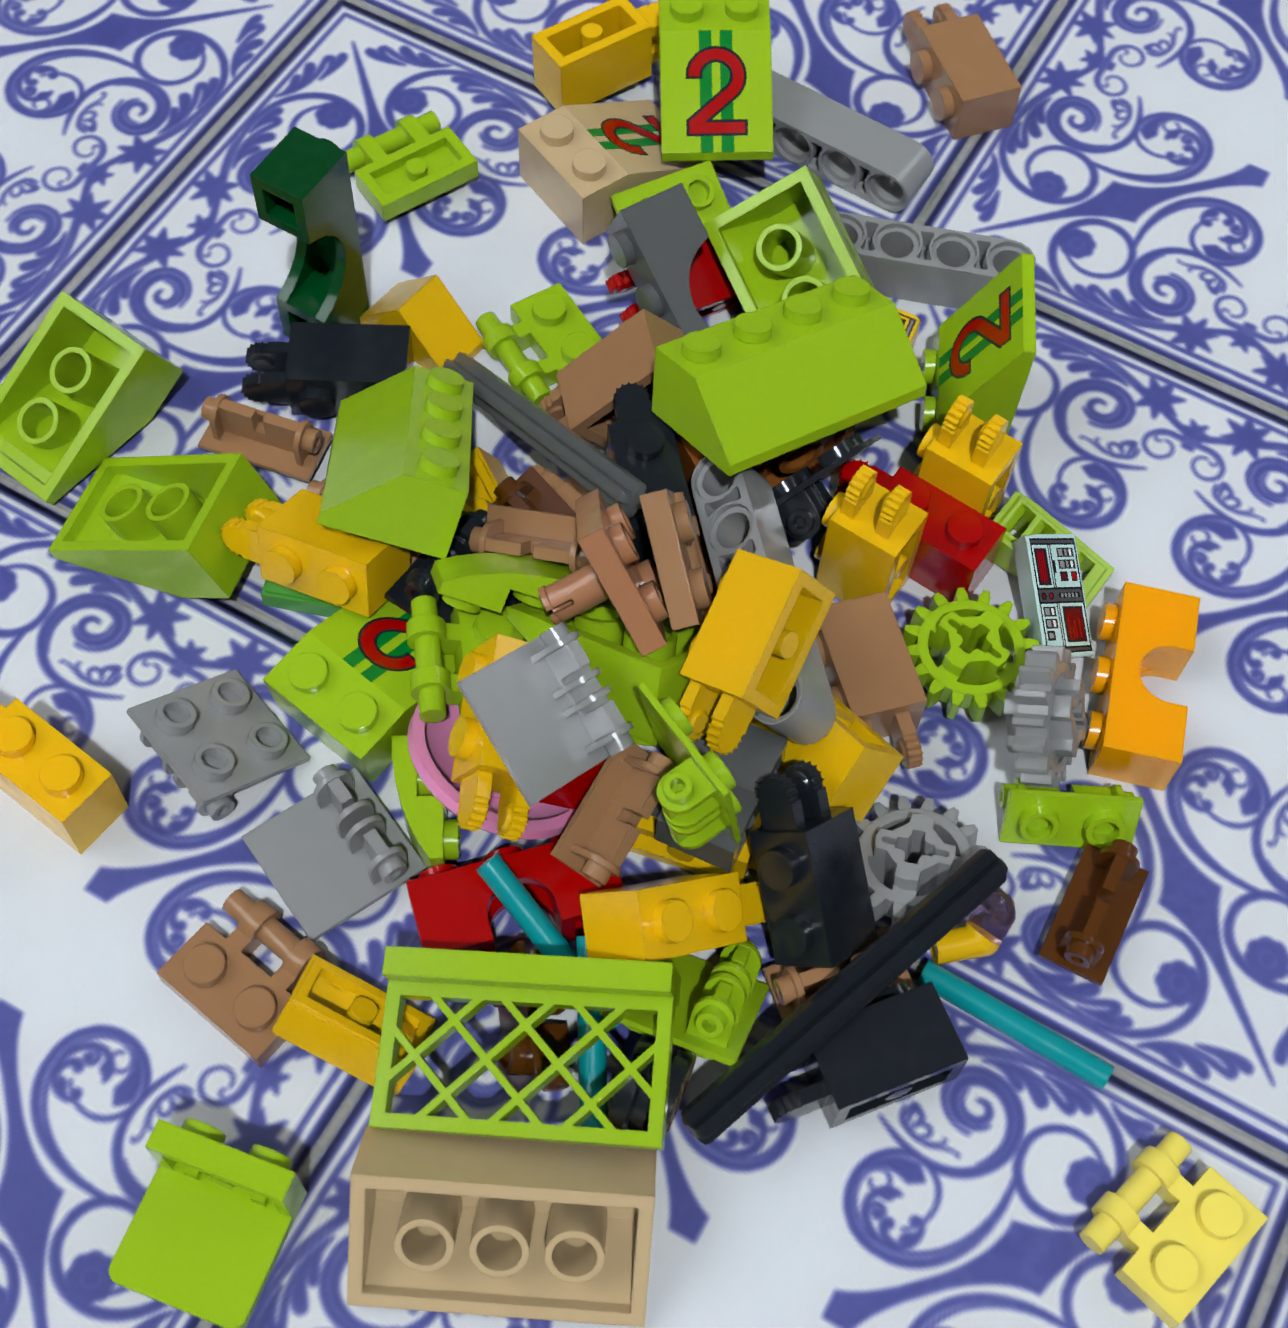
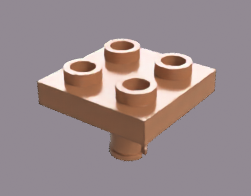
[538,489,669,657]

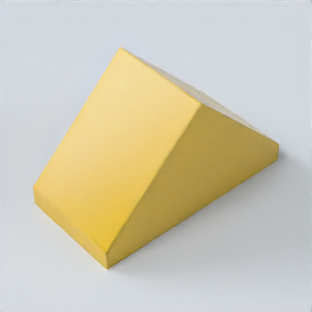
[360,274,484,369]

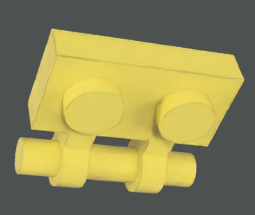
[1079,1131,1269,1328]

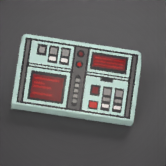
[1012,534,1094,659]

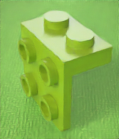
[109,1118,307,1328]

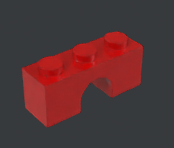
[405,834,623,952]

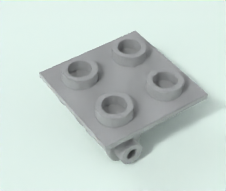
[456,621,635,807]
[126,669,310,821]
[241,764,427,941]

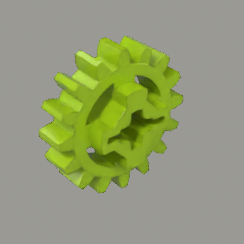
[903,587,1039,722]

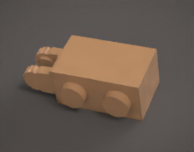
[903,3,1022,140]
[539,308,684,448]
[816,591,928,769]

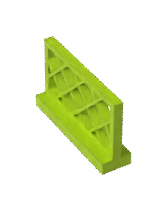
[369,946,681,1151]

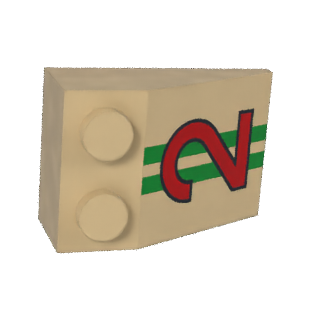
[518,100,714,244]

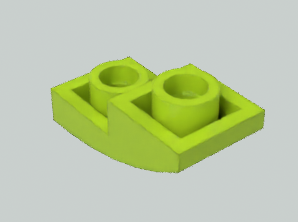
[431,553,571,613]
[391,735,461,869]

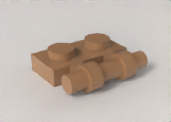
[639,489,715,631]
[156,889,325,1068]

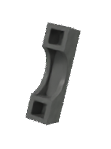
[607,183,710,336]

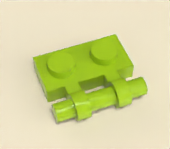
[346,111,479,221]
[476,282,602,407]
[406,595,523,723]

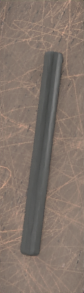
[443,352,647,517]

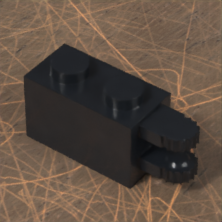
[241,322,414,418]
[606,382,695,567]
[749,760,878,968]
[768,981,969,1129]

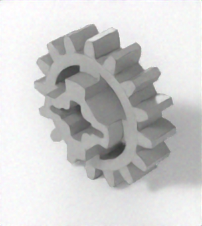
[1003,645,1088,789]
[856,796,987,926]

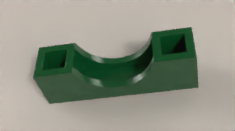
[250,126,369,338]

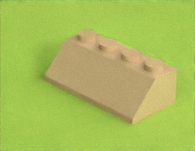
[347,1126,657,1327]

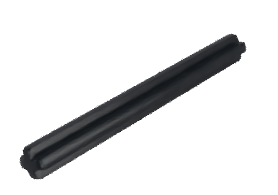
[681,848,1008,1145]

